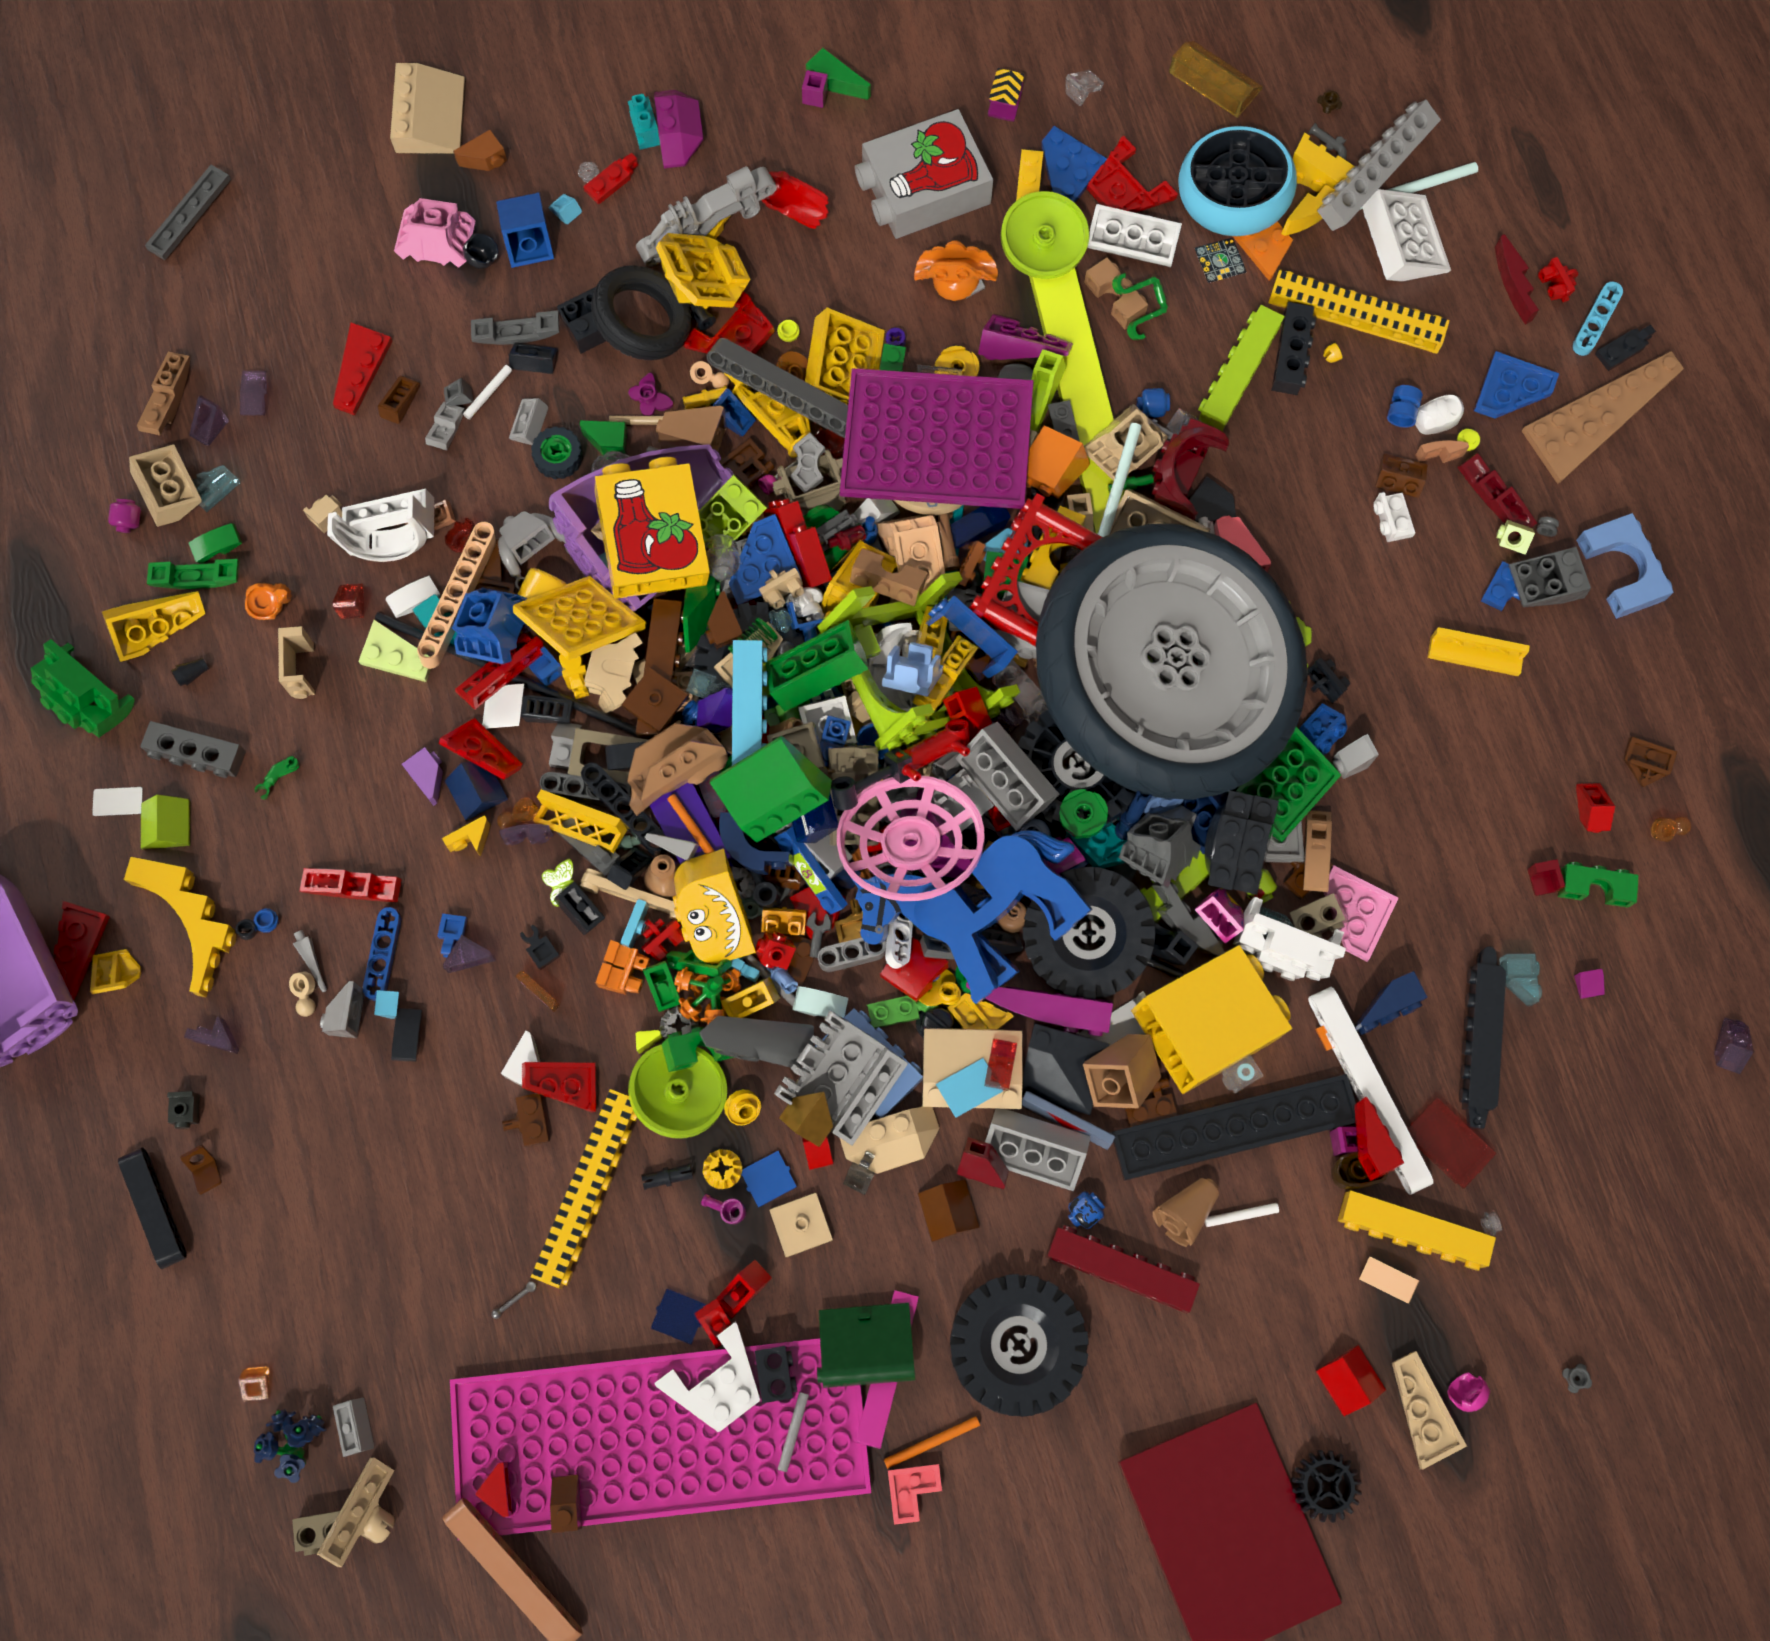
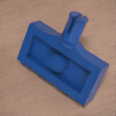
[1481,561,1520,611]

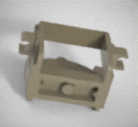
[773,450,846,525]

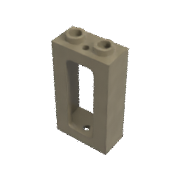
[568,728,648,784]

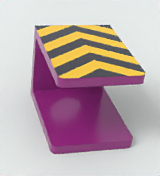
[988,68,1025,122]

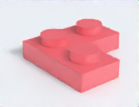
[888,1464,942,1525]

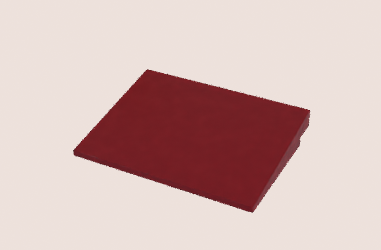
[1117,1403,1342,1641]

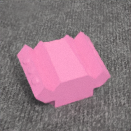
[394,198,476,268]

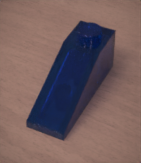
[950,506,1011,550]

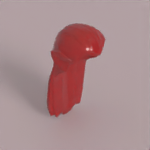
[761,171,829,229]

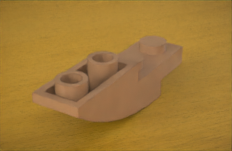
[137,352,190,436]
[1303,811,1332,892]

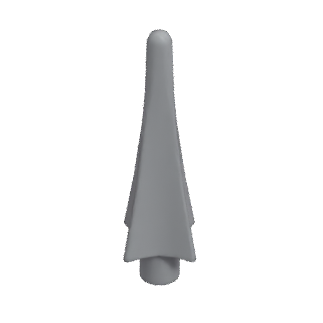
[293,930,327,992]

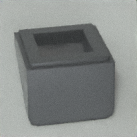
[444,378,473,406]

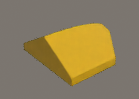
[90,949,141,994]

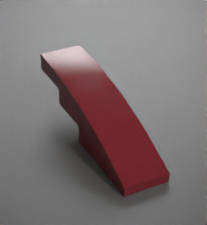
[1495,234,1539,325]
[1457,453,1537,536]

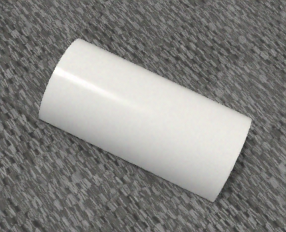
[1087,204,1182,267]

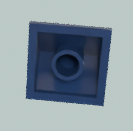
[445,761,508,821]

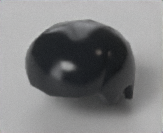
[462,233,499,269]

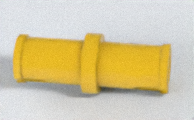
[683,386,727,410]

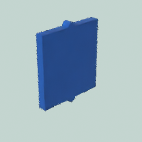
[742,1151,797,1208]

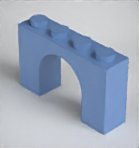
[1576,513,1674,619]
[815,1008,923,1119]

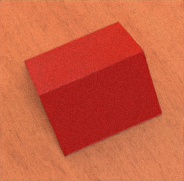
[1316,1345,1386,1416]

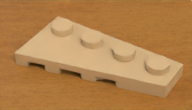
[1392,1351,1467,1470]

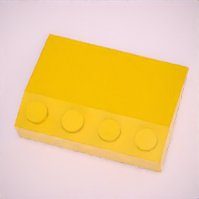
[805,308,885,405]

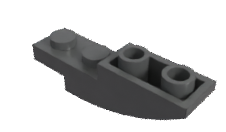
[1152,881,1225,956]

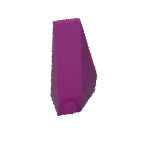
[978,314,1073,360]

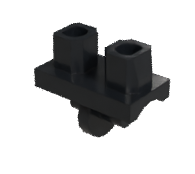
[1308,658,1350,704]

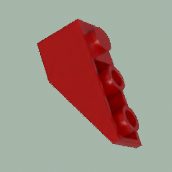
[1354,1097,1404,1181]

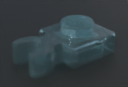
[686,669,731,698]

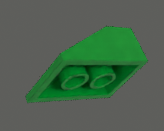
[683,572,721,653]

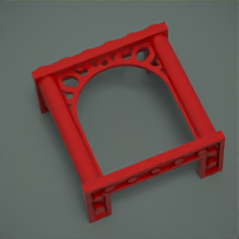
[961,493,1103,647]

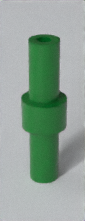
[1108,474,1154,493]

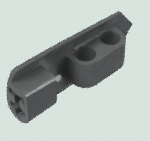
[699,1016,814,1068]

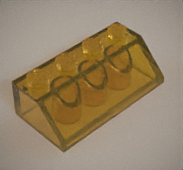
[1169,41,1263,118]

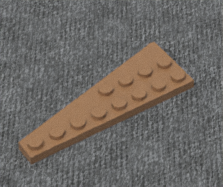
[1522,351,1684,484]

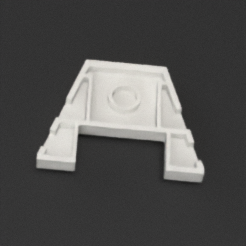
[654,1322,761,1432]

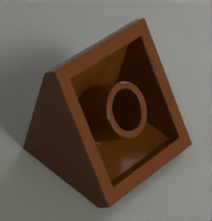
[918,1180,979,1242]

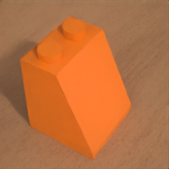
[1026,425,1090,498]

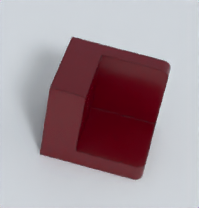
[1527,859,1565,896]

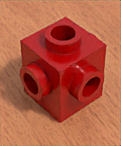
[755,932,796,970]

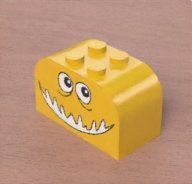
[673,849,756,964]

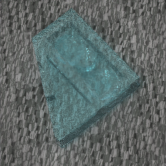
[192,465,241,512]

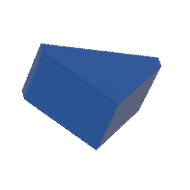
[713,388,756,436]

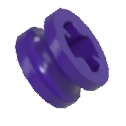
[886,328,906,347]

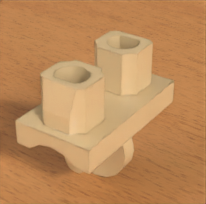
[759,568,804,610]

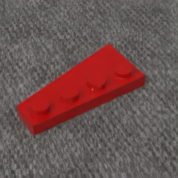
[333,322,393,416]

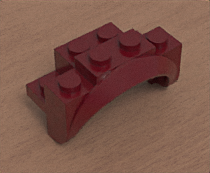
[1152,418,1229,521]

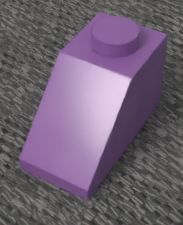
[402,747,443,806]

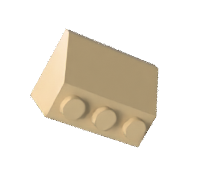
[129,445,201,527]

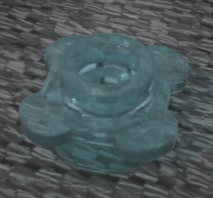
[769,610,792,633]

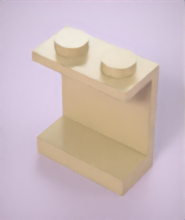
[278,626,315,699]

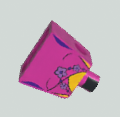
[1195,887,1244,943]

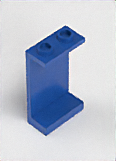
[926,596,1018,678]

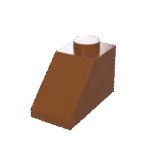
[453,130,507,171]

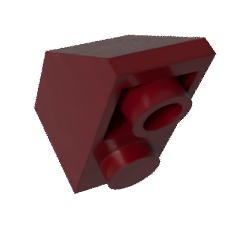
[957,1137,1009,1189]

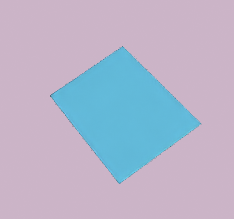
[936,1058,1003,1118]

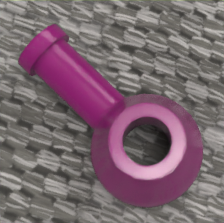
[701,1194,746,1224]

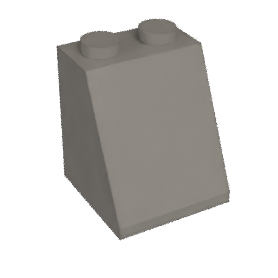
[995,580,1050,659]

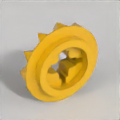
[702,1149,742,1189]

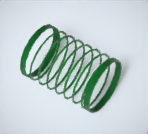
[728,618,778,654]

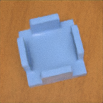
[882,642,943,697]

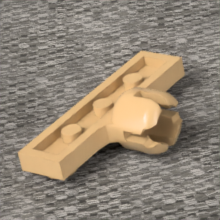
[317,1457,395,1567]

